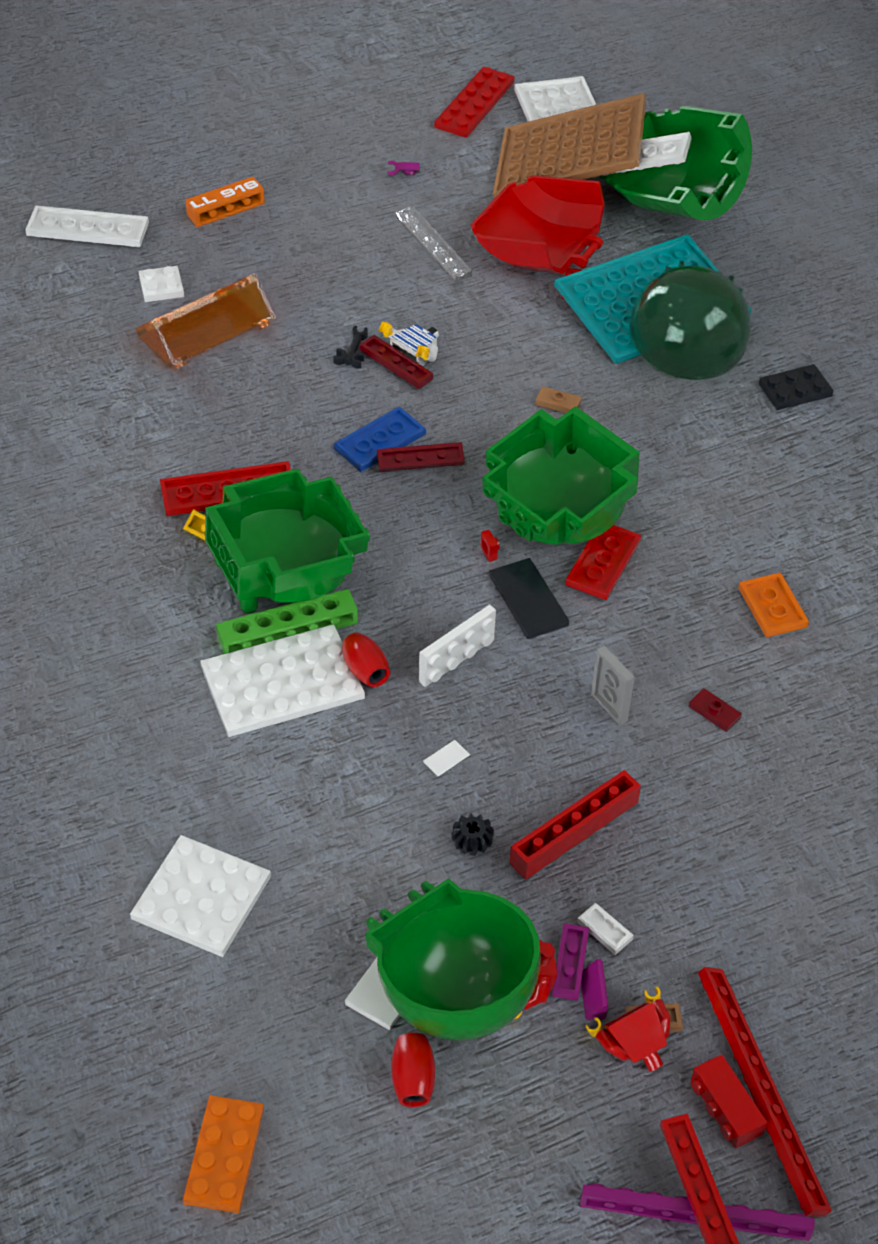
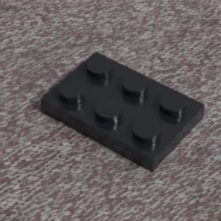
[759,364,834,410]

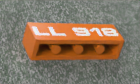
[185,176,265,227]

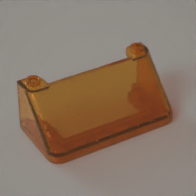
[135,273,276,369]

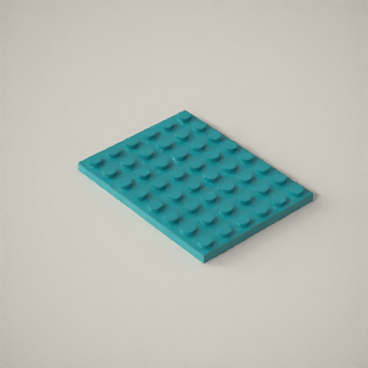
[554,234,752,364]

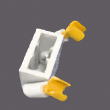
[378,321,439,366]

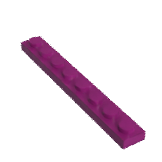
[580,1183,815,1241]

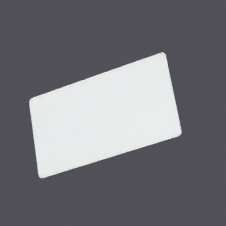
[423,740,470,776]

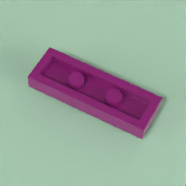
[552,923,589,1001]

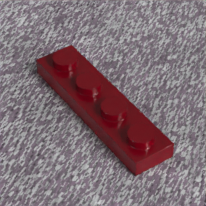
[360,335,433,389]
[377,442,465,472]

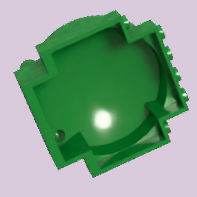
[482,406,640,545]
[205,468,370,614]

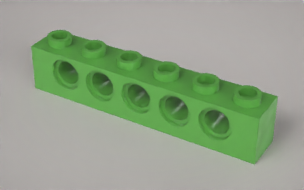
[216,589,358,654]

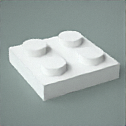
[138,266,184,302]

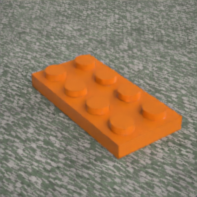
[183,1095,264,1214]

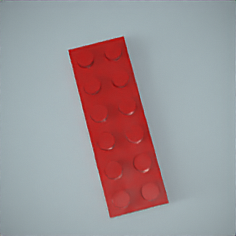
[434,66,515,138]
[160,461,291,516]

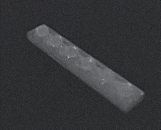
[397,206,472,283]

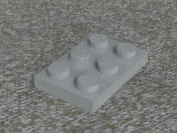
[591,646,634,725]

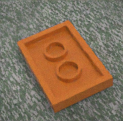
[738,572,809,638]

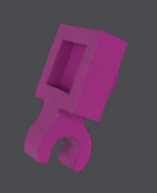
[387,161,420,176]

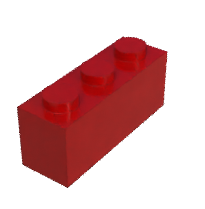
[691,1054,768,1149]

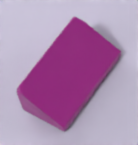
[581,959,608,1020]

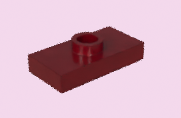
[689,688,742,732]

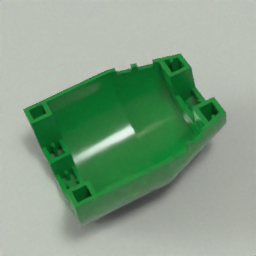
[598,106,752,220]

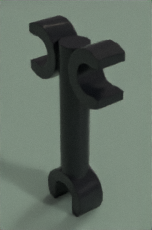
[333,326,368,369]

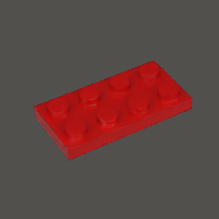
[565,525,641,601]

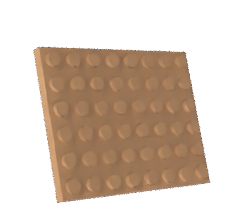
[493,93,647,199]

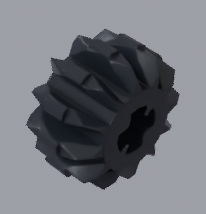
[451,812,494,856]

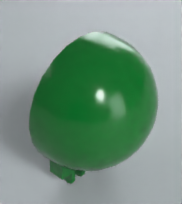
[365,878,541,1041]

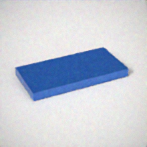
[334,406,426,472]

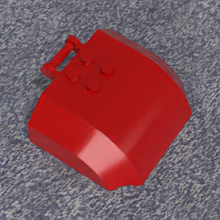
[470,175,605,274]

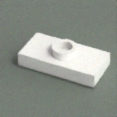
[577,903,634,955]

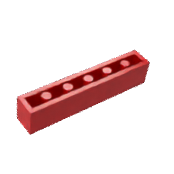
[509,770,641,880]

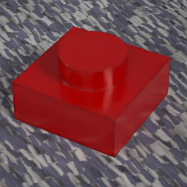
[480,530,500,562]

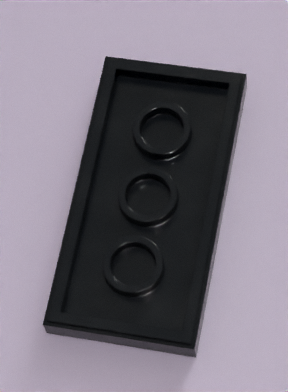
[489,558,569,639]

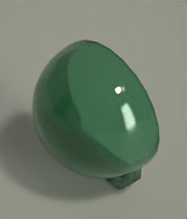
[629,260,751,380]

